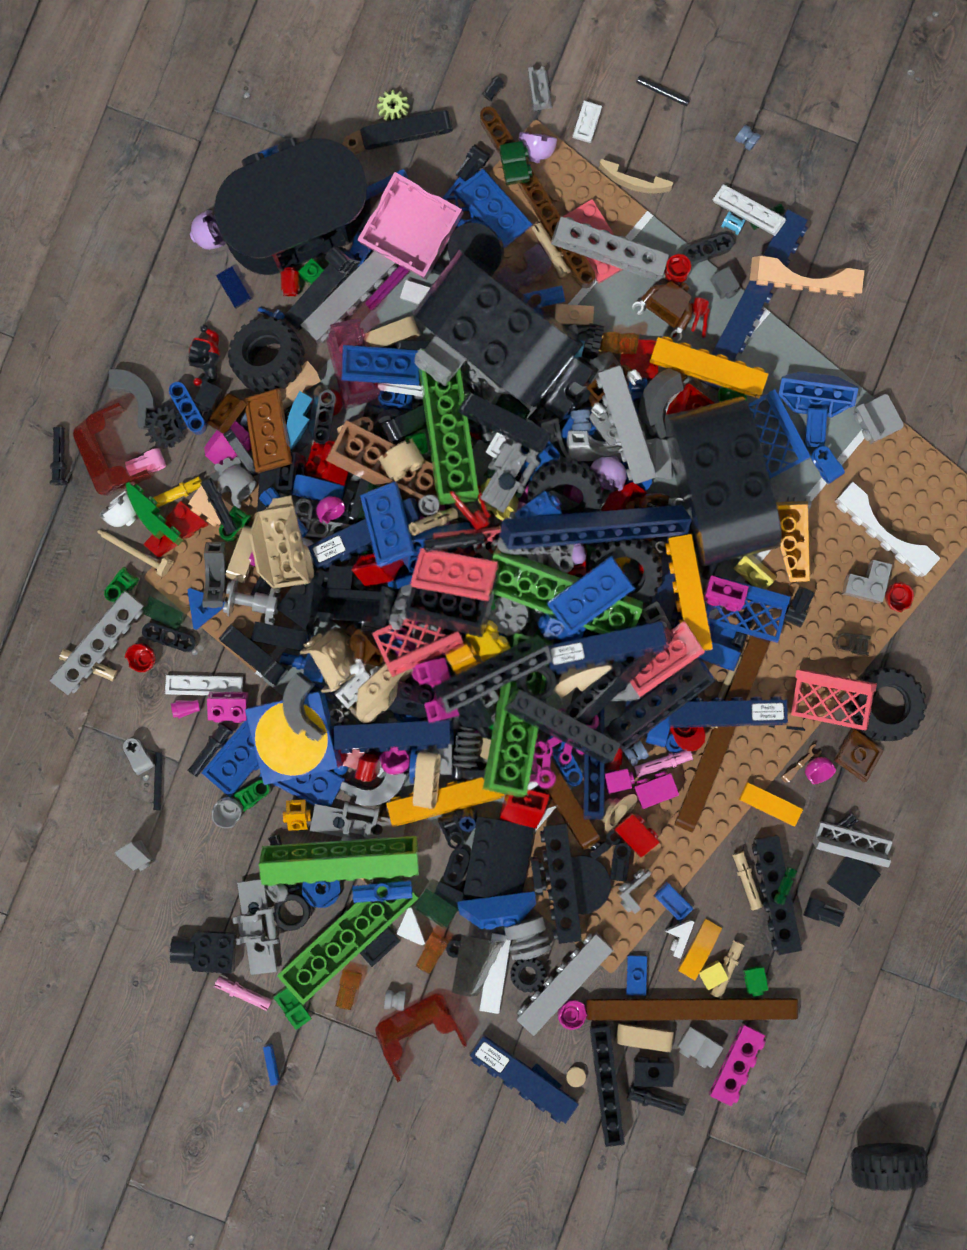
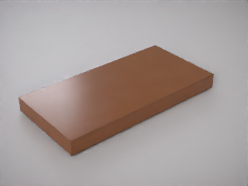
[244,389,292,473]

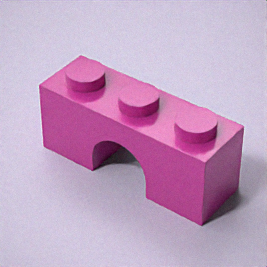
[415,658,459,723]

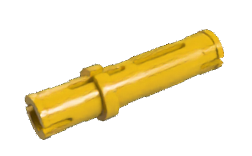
[153,476,202,507]

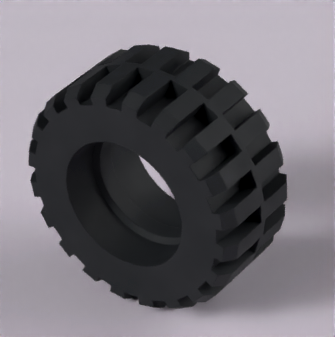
[228,316,305,393]
[528,458,602,515]
[588,538,662,604]
[849,667,927,741]
[851,1143,928,1191]

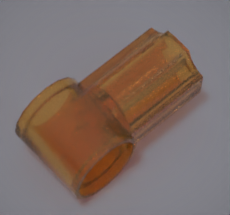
[415,932,449,974]
[335,968,362,1010]

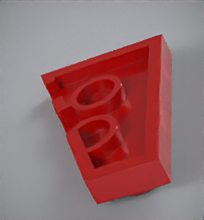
[143,501,209,557]

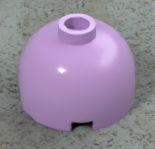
[518,132,557,163]
[190,210,226,250]
[589,455,627,491]

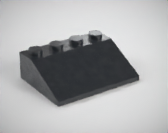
[405,575,498,638]
[464,816,534,898]

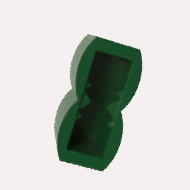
[499,141,532,186]

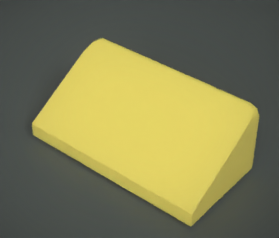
[733,554,777,590]

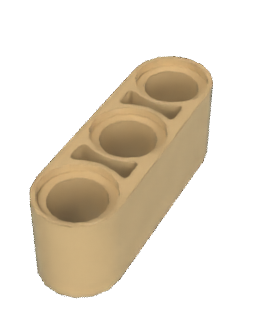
[362,316,420,348]
[226,525,252,584]
[413,751,441,809]
[615,1023,674,1052]

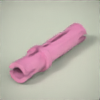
[634,750,693,778]
[214,975,272,1011]

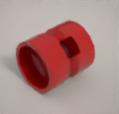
[664,254,691,284]

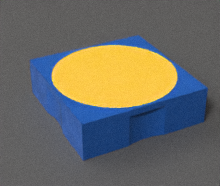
[245,690,343,785]

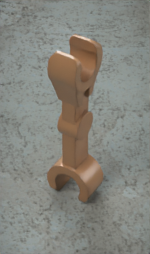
[781,744,822,783]

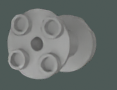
[223,578,281,625]
[489,597,528,638]

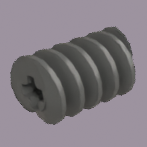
[452,727,481,768]

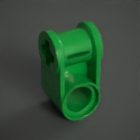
[219,506,252,542]
[104,567,139,603]
[234,780,272,812]

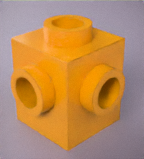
[283,799,311,831]

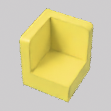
[699,960,728,990]

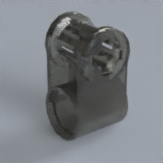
[832,633,871,656]

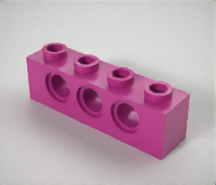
[709,1023,766,1107]

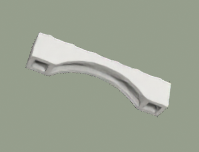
[835,482,940,577]

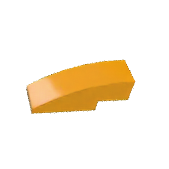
[739,782,803,827]
[677,918,722,980]

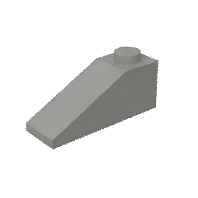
[115,840,153,872]

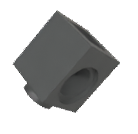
[710,267,740,299]

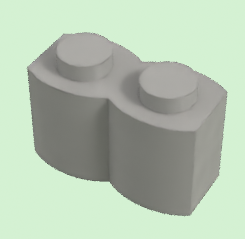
[677,1026,723,1068]

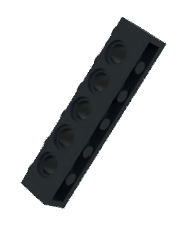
[433,635,552,713]
[605,658,716,751]
[504,690,620,764]
[540,824,582,944]
[752,835,802,955]
[589,1024,625,1147]

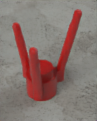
[672,298,710,338]
[450,490,491,531]

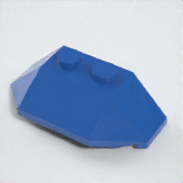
[778,371,859,418]
[457,892,536,930]

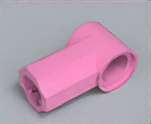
[125,448,166,478]

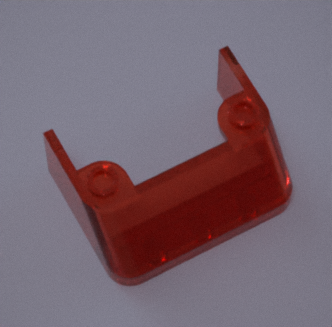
[73,403,153,496]
[375,993,468,1082]

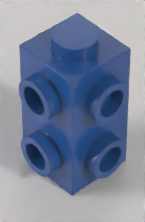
[514,491,562,518]
[538,613,586,642]

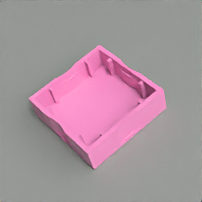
[358,172,464,280]

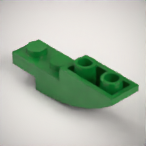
[126,482,183,546]

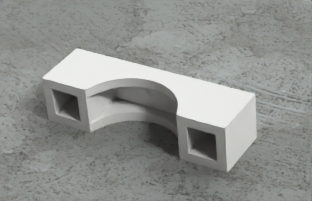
[566,431,646,461]

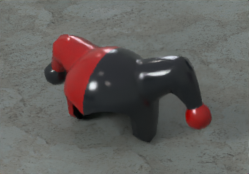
[188,324,220,386]

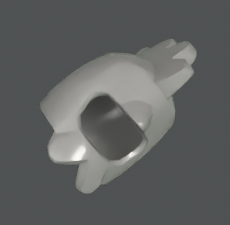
[210,457,256,508]

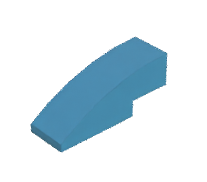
[286,391,313,452]

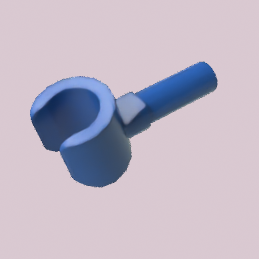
[258,307,285,320]

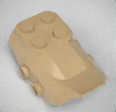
[249,496,314,588]
[300,627,356,693]
[347,653,412,724]

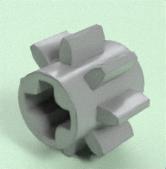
[329,703,351,726]

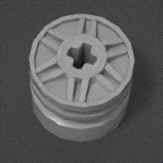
[504,916,551,960]

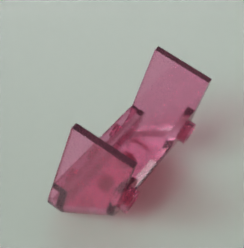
[326,318,380,410]

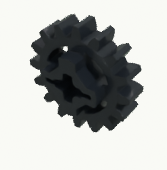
[143,407,186,449]

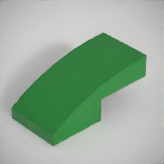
[273,987,312,1030]

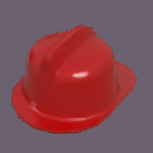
[668,721,706,752]

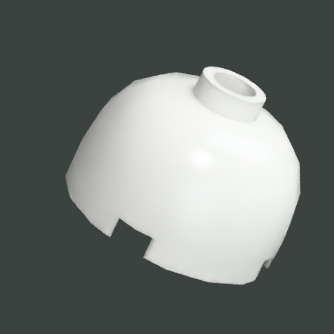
[99,491,136,527]

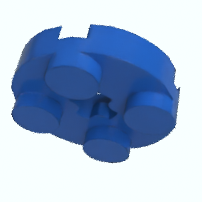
[302,880,341,908]

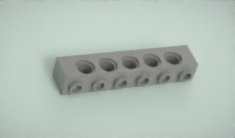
[551,217,669,282]
[50,590,143,695]

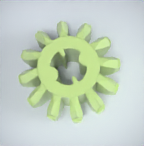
[377,90,409,121]

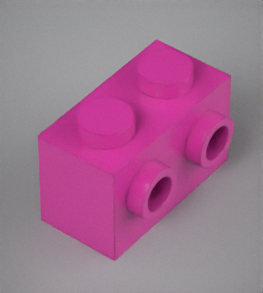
[703,576,749,611]
[207,692,248,723]
[634,771,679,809]

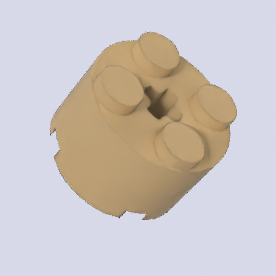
[378,439,424,482]

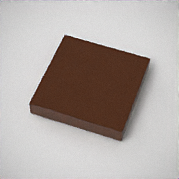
[206,393,247,434]
[834,728,884,782]

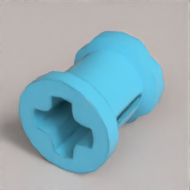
[721,211,746,235]

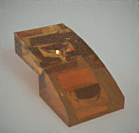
[599,332,639,354]

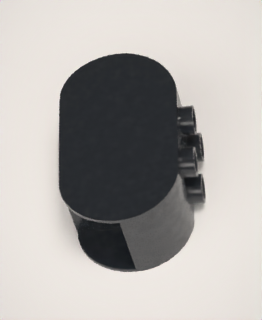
[214,138,371,275]
[413,249,583,407]
[665,396,781,566]

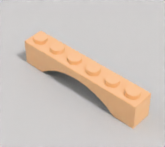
[750,256,864,297]

